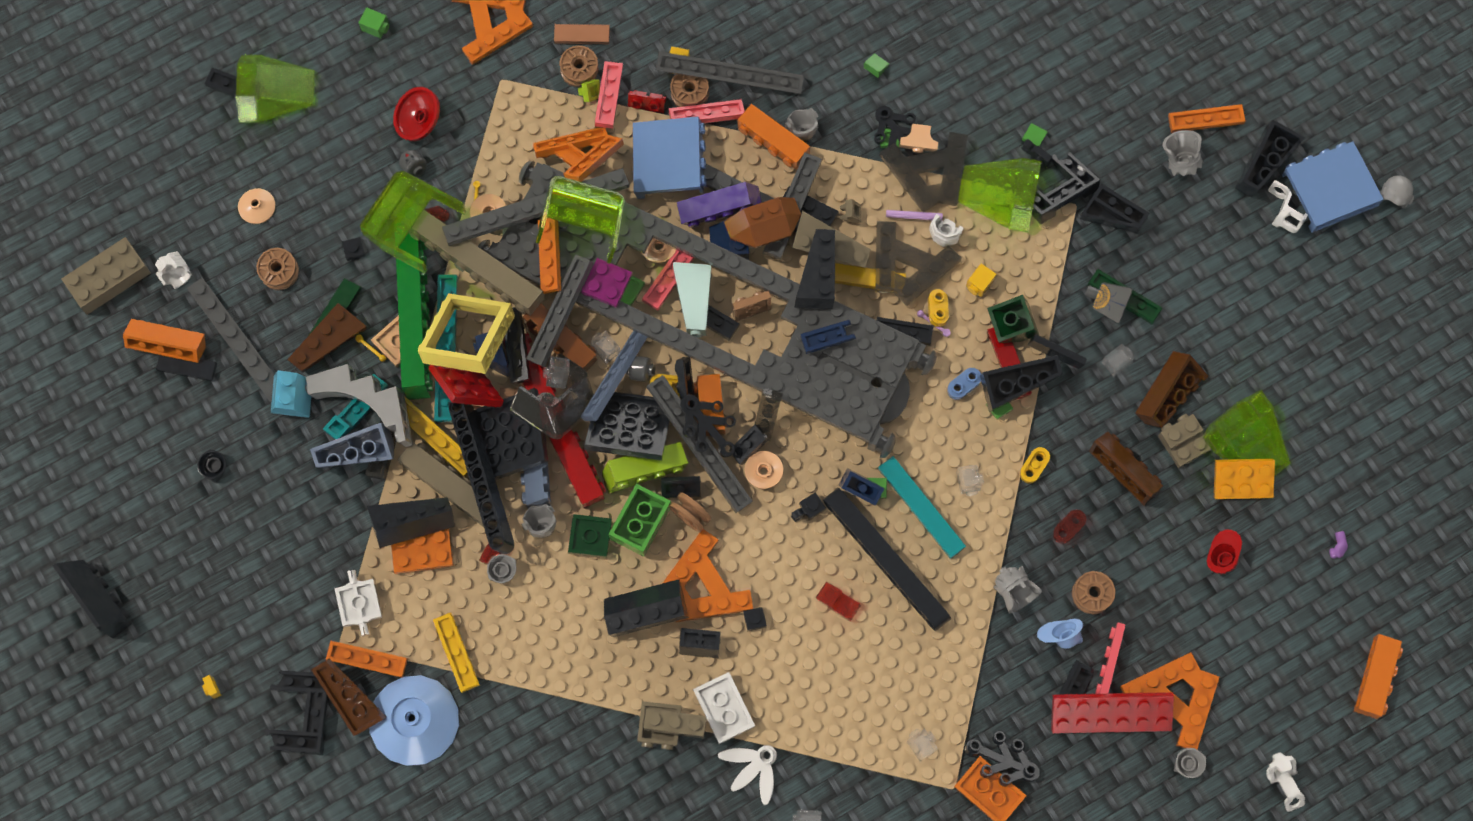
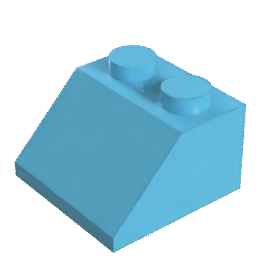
[271,370,311,418]

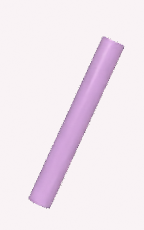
[886,210,943,220]

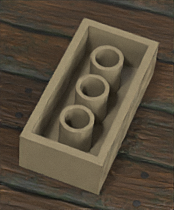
[61,237,151,315]

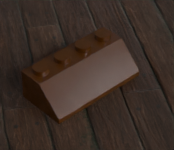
[1089,431,1163,506]

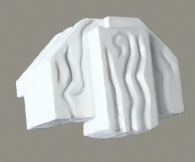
[929,214,963,247]
[155,251,192,289]

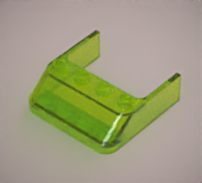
[360,171,466,273]
[535,176,625,264]

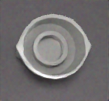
[487,554,517,583]
[1174,748,1206,778]

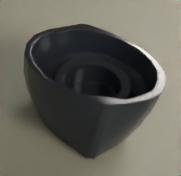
[197,449,226,483]

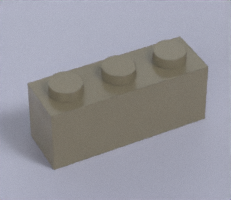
[643,708,707,738]

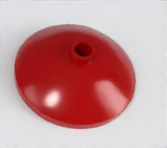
[393,87,440,141]

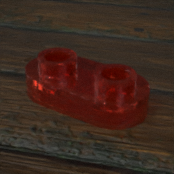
[1053,510,1086,544]

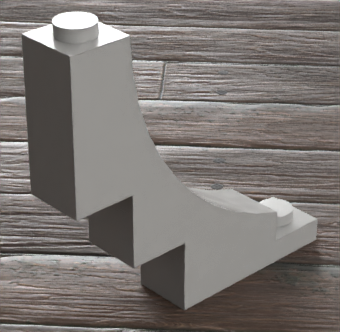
[305,364,413,447]

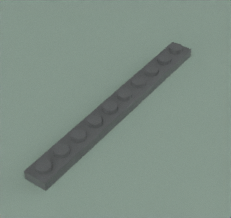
[442,168,629,246]

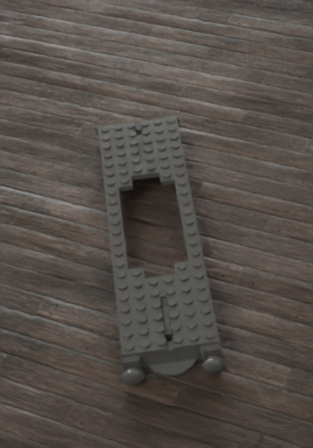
[478,161,937,458]

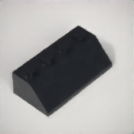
[604,579,689,637]

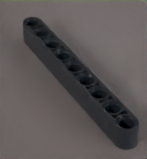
[449,401,514,554]
[823,488,951,631]

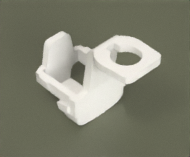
[1268,180,1308,233]
[1266,752,1305,812]

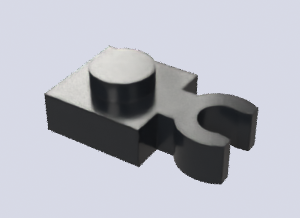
[1021,139,1052,169]

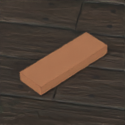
[554,24,610,44]

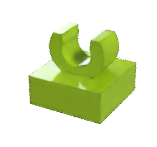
[578,79,600,102]

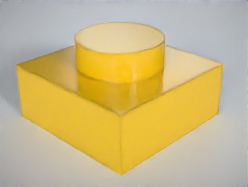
[202,675,222,699]

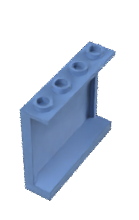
[633,116,706,199]
[1282,142,1384,233]

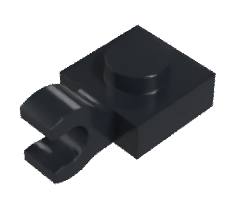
[791,492,826,522]

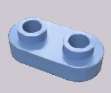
[947,368,981,400]

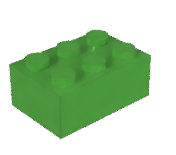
[608,483,671,557]

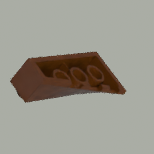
[1135,351,1209,428]

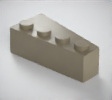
[792,211,871,268]

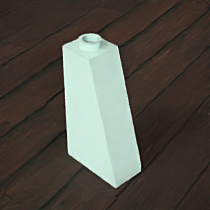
[673,262,712,338]

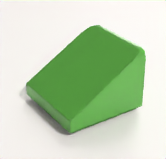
[864,54,889,78]

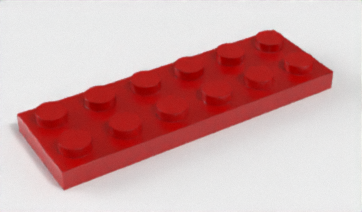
[1051,692,1174,733]

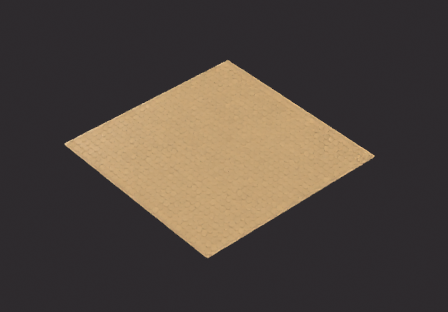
[339,80,1077,790]

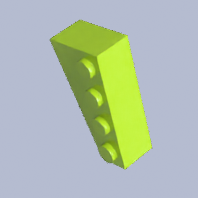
[602,442,688,494]

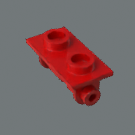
[628,90,666,113]

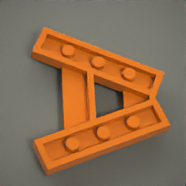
[452,0,533,65]
[533,127,624,183]
[662,529,753,623]
[1120,653,1219,749]

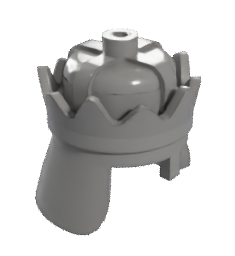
[1163,130,1203,176]
[993,566,1042,614]

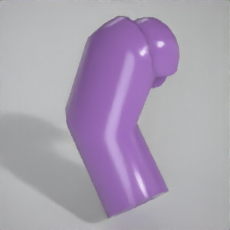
[1329,531,1348,559]

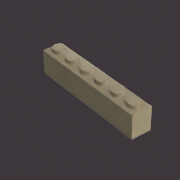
[398,442,492,527]

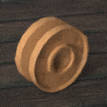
[559,45,599,88]
[670,74,709,107]
[256,248,299,290]
[669,493,711,532]
[1072,571,1115,615]

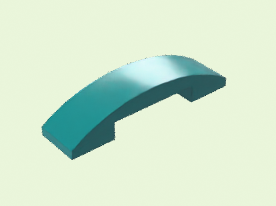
[323,374,388,440]

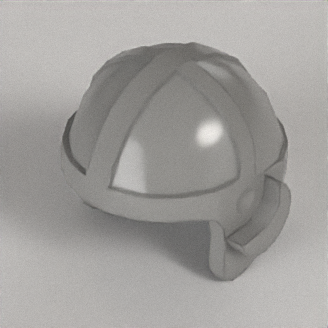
[785,108,818,141]
[1379,176,1414,208]
[521,504,556,538]

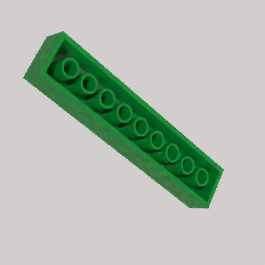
[394,222,434,400]

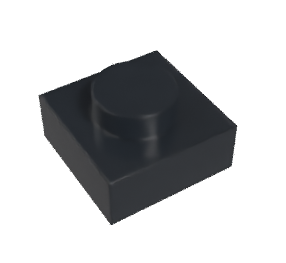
[342,237,365,261]
[743,607,767,632]

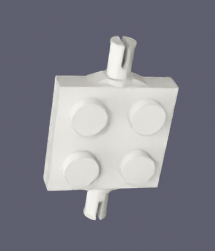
[335,570,382,636]

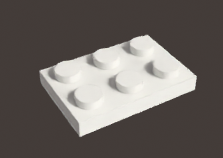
[693,672,755,744]

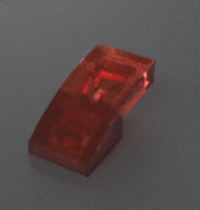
[815,582,861,622]

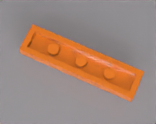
[1168,104,1245,133]
[538,216,561,294]
[326,640,408,678]

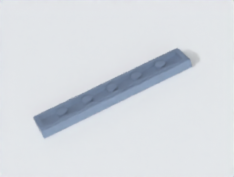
[581,330,647,421]

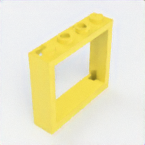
[418,293,515,374]

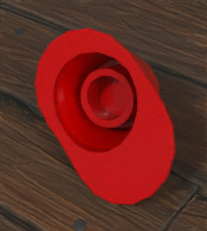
[1206,529,1242,574]

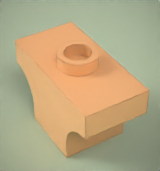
[899,124,938,153]

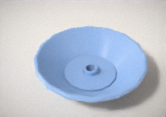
[369,675,459,766]

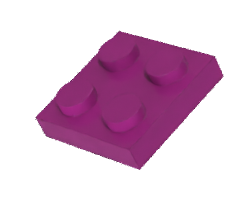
[581,258,632,308]

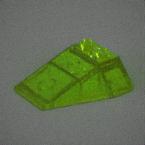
[236,55,315,123]
[957,158,1041,232]
[1203,390,1290,477]

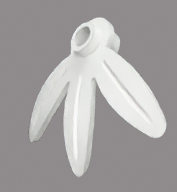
[718,745,777,805]

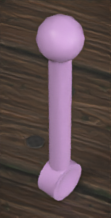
[917,310,951,337]

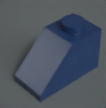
[838,468,885,506]

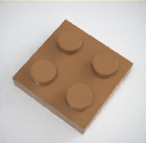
[733,290,771,322]

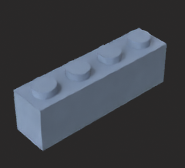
[310,423,394,469]
[521,429,551,509]

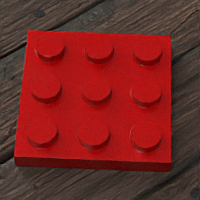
[428,365,504,407]

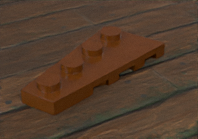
[287,303,367,373]
[311,659,386,736]

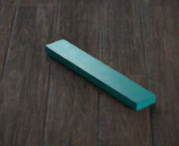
[878,456,966,559]

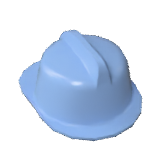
[1037,619,1083,649]

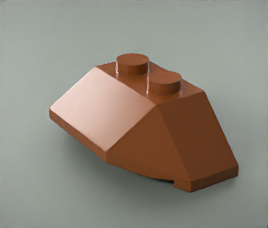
[724,197,801,248]

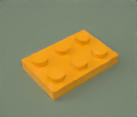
[1214,459,1275,499]

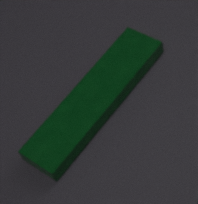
[1087,269,1162,325]
[307,278,361,337]

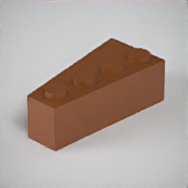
[523,303,597,376]

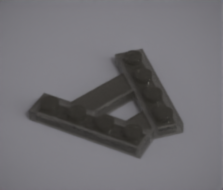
[879,132,968,212]
[875,221,962,306]

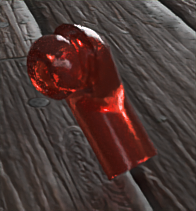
[424,206,450,222]
[479,543,502,564]

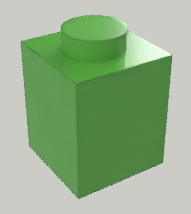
[358,7,389,38]

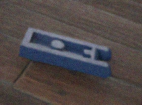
[800,320,856,354]

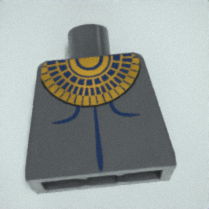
[1085,282,1133,323]

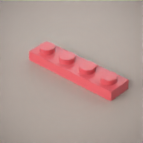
[595,61,623,129]
[669,99,745,123]
[642,249,695,311]
[1095,623,1125,694]

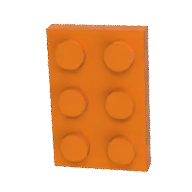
[391,528,453,574]
[954,756,1026,821]

